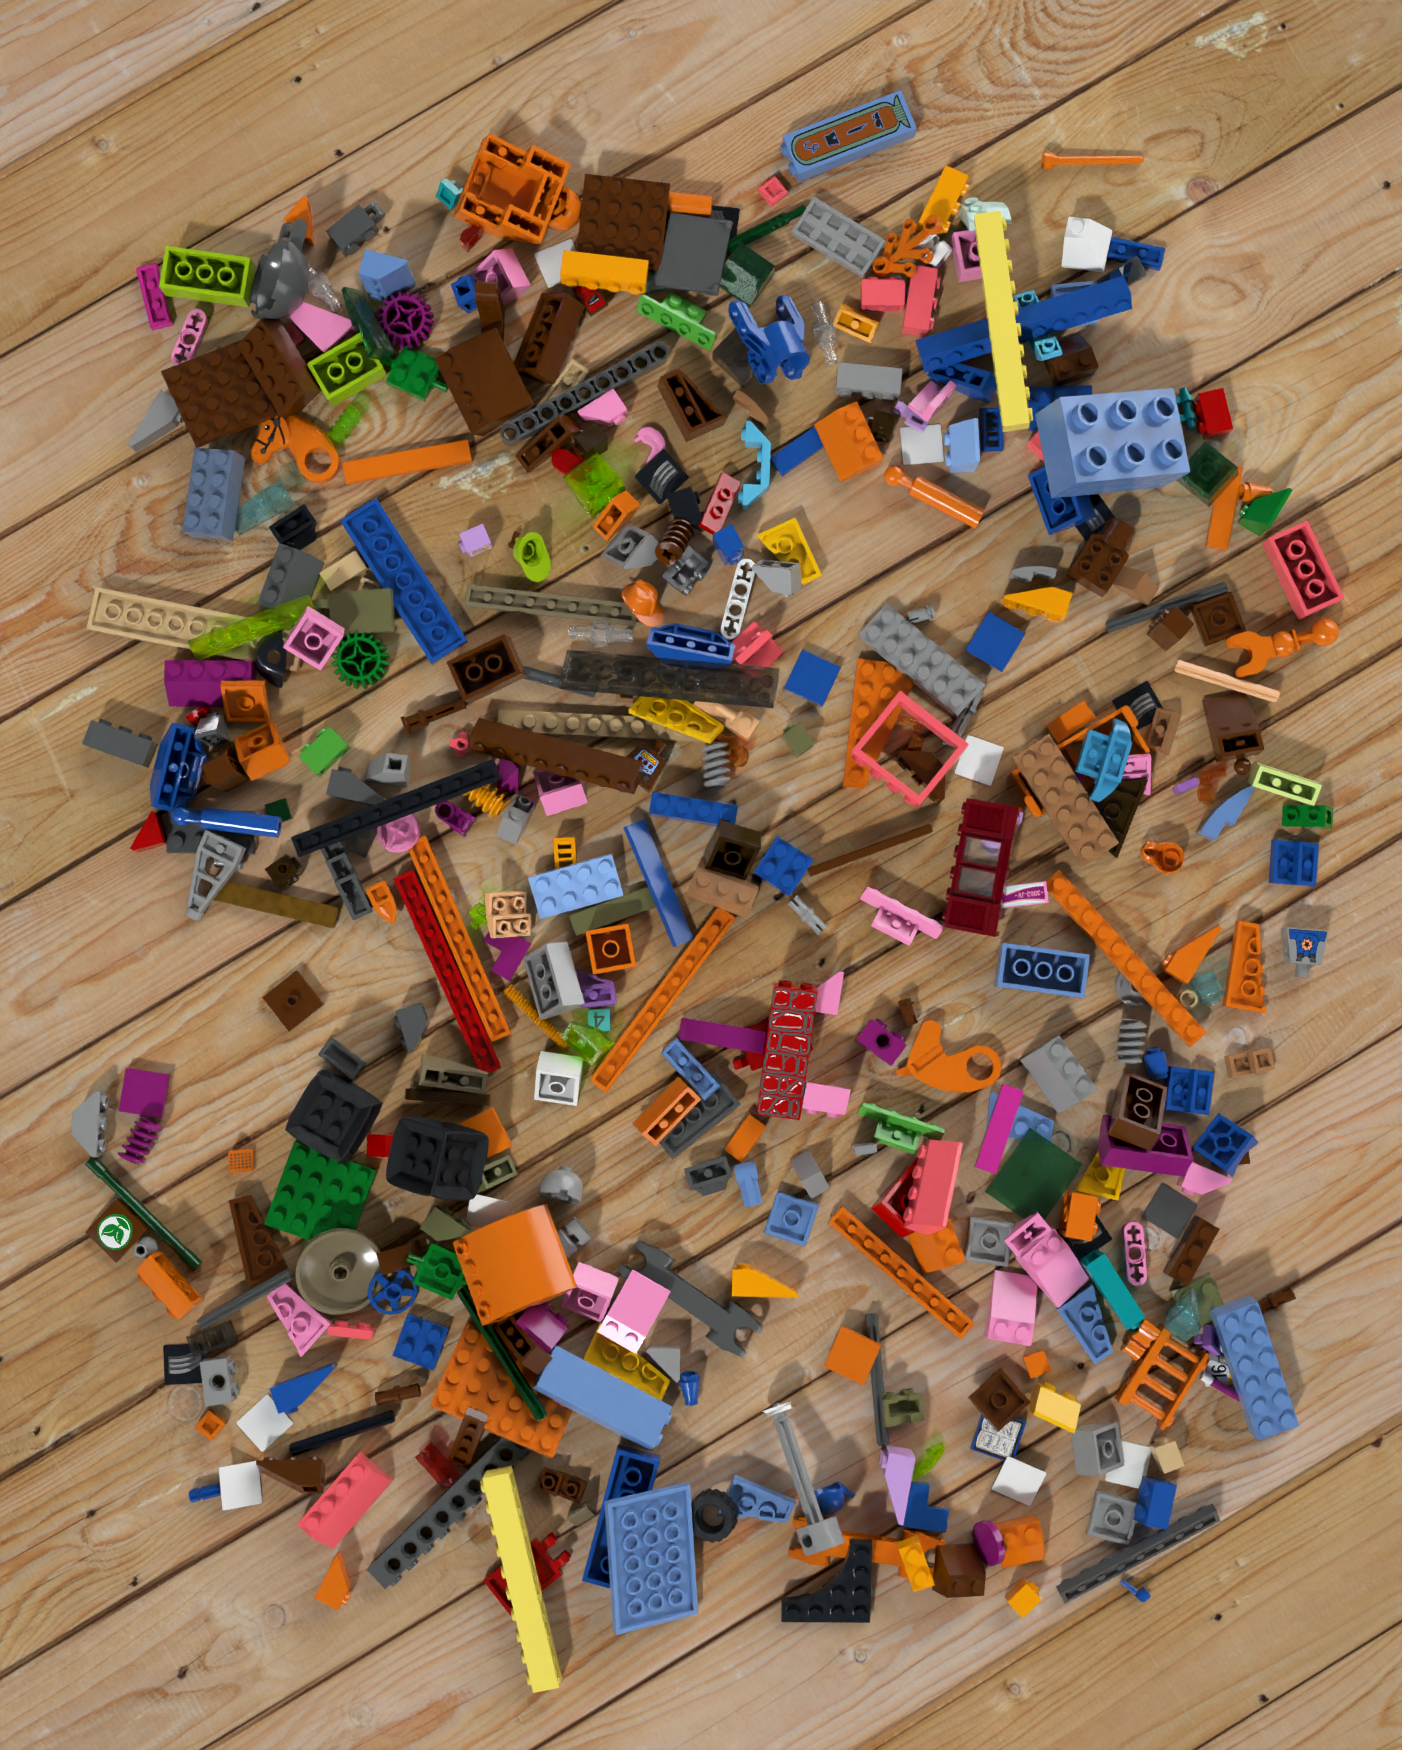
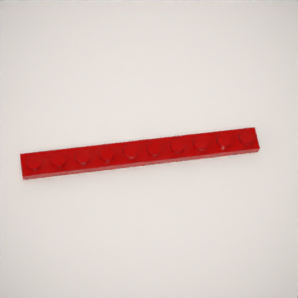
[394,870,502,1074]

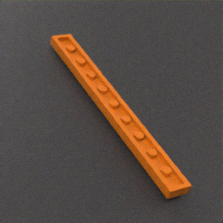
[408,835,512,1042]
[1046,870,1207,1048]
[589,907,736,1093]

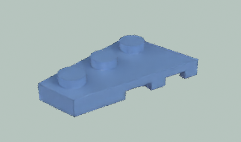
[986,1091,1054,1143]
[717,1474,796,1523]

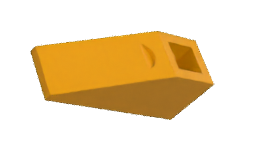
[1000,587,1073,623]

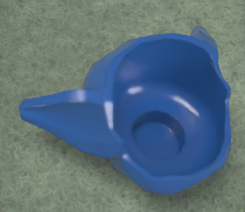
[803,1482,855,1515]

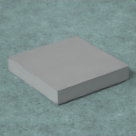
[964,1216,1014,1267]
[1086,1490,1137,1546]

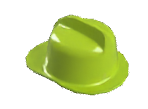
[513,532,551,582]

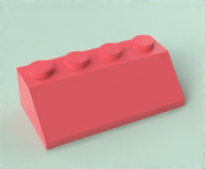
[903,1140,963,1235]
[297,1451,393,1549]

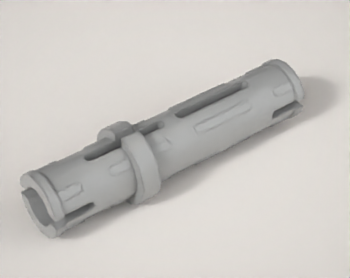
[942,691,984,750]

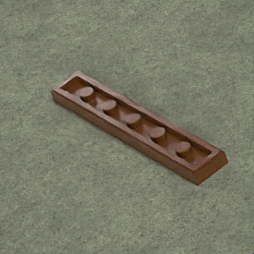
[807,824,933,877]

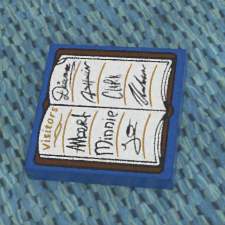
[970,1414,1027,1461]

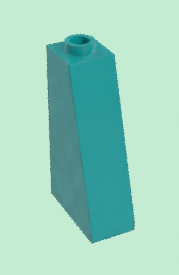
[1079,1249,1146,1330]

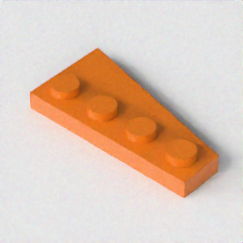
[1222,921,1266,1014]

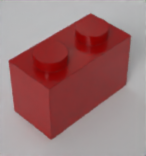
[1192,388,1233,440]

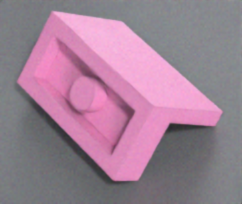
[908,380,957,422]

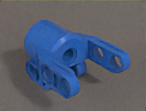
[728,295,810,384]

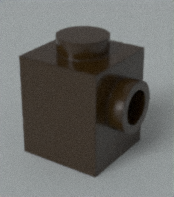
[868,410,897,442]
[573,424,608,463]
[265,854,302,888]

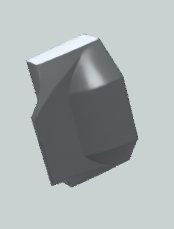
[684,1156,732,1196]

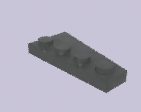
[659,1070,741,1160]

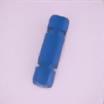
[189,1483,221,1503]

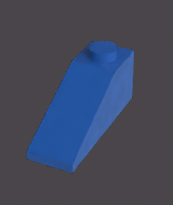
[927,363,997,403]
[270,1362,337,1415]

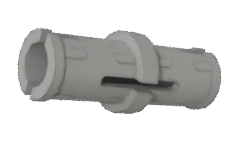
[787,895,828,935]

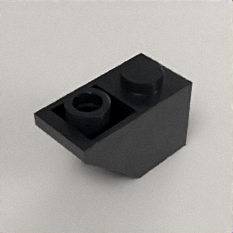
[667,486,705,532]

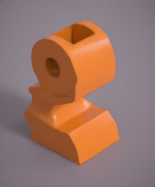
[1120,1318,1162,1361]

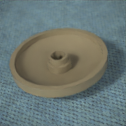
[295,1228,385,1315]

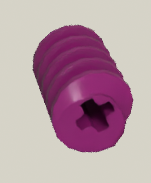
[118,1115,162,1165]

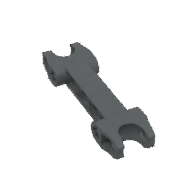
[618,1239,763,1358]

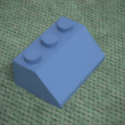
[358,249,416,302]

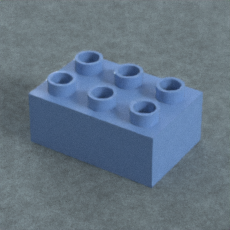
[1035,388,1190,498]

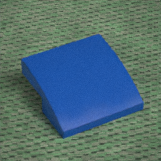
[966,611,1026,672]
[1268,840,1319,887]
[1164,1066,1214,1115]

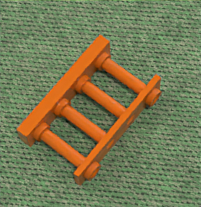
[1114,1323,1210,1430]

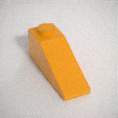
[731,1263,798,1298]

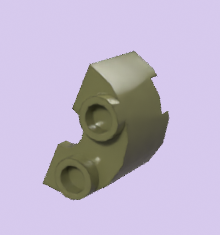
[881,1388,925,1427]

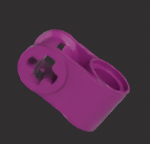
[435,801,477,837]

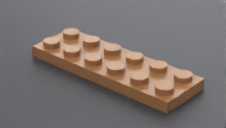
[1012,734,1119,867]

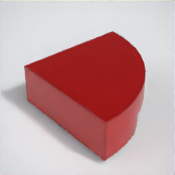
[185,707,212,727]

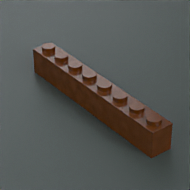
[469,718,643,794]

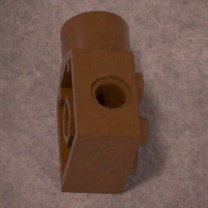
[1066,517,1135,598]

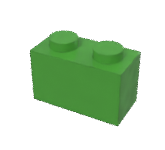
[298,727,351,777]

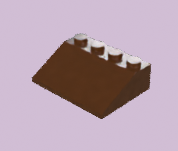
[435,328,534,436]

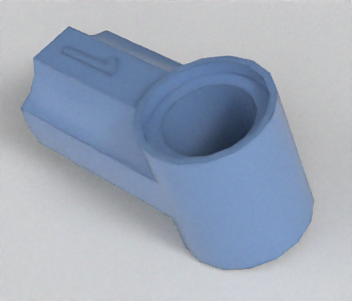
[733,1161,763,1207]

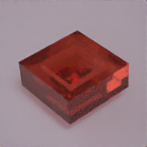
[459,224,482,252]

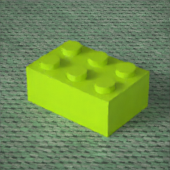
[307,332,387,407]

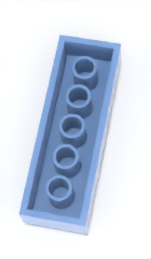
[1209,1296,1299,1441]

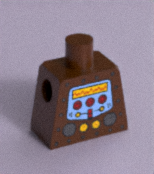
[626,739,668,793]

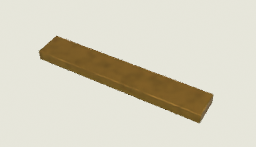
[208,881,339,929]

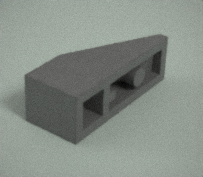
[194,712,232,747]
[326,767,385,806]

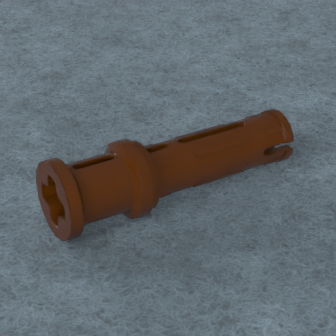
[401,696,467,735]

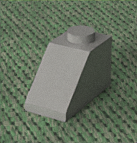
[752,560,801,596]

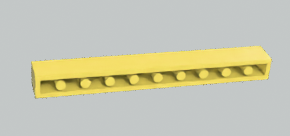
[974,211,1033,432]
[480,1465,562,1693]

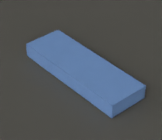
[661,1038,721,1101]

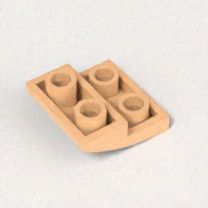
[485,890,531,938]

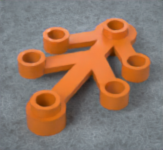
[873,215,942,278]

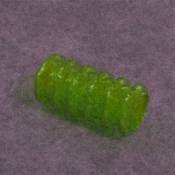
[327,404,363,445]

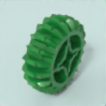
[331,631,390,689]

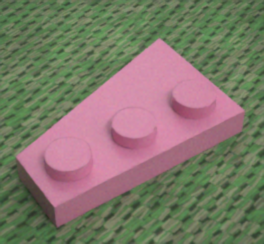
[267,1283,332,1357]

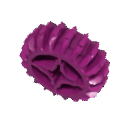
[377,291,434,349]

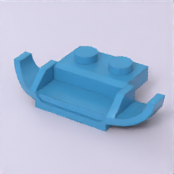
[1075,718,1132,802]

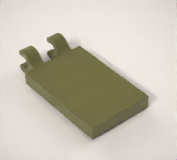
[313,588,395,636]

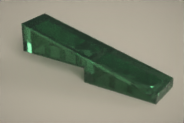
[341,287,395,361]

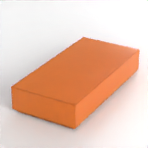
[724,1114,767,1162]

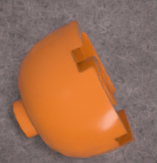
[548,186,582,231]

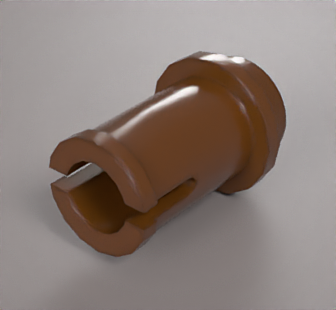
[897,998,918,1027]

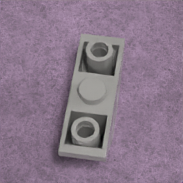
[71,1090,109,1157]

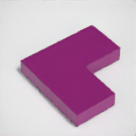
[483,931,532,981]

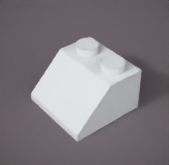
[534,1051,584,1106]

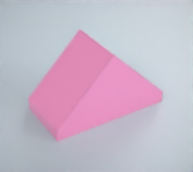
[1004,1212,1052,1258]

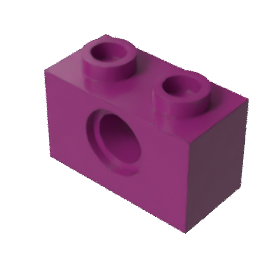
[855,1018,907,1066]

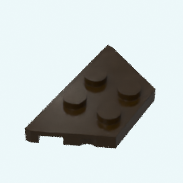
[1092,779,1148,858]

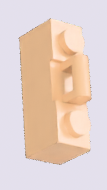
[693,686,760,742]

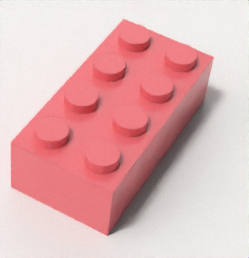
[1262,521,1344,621]

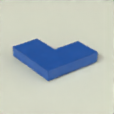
[902,1481,949,1532]

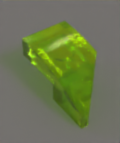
[912,1443,945,1479]

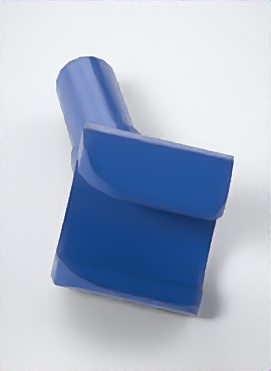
[1120,1579,1151,1602]

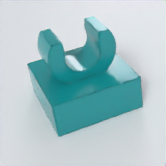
[436,178,463,210]

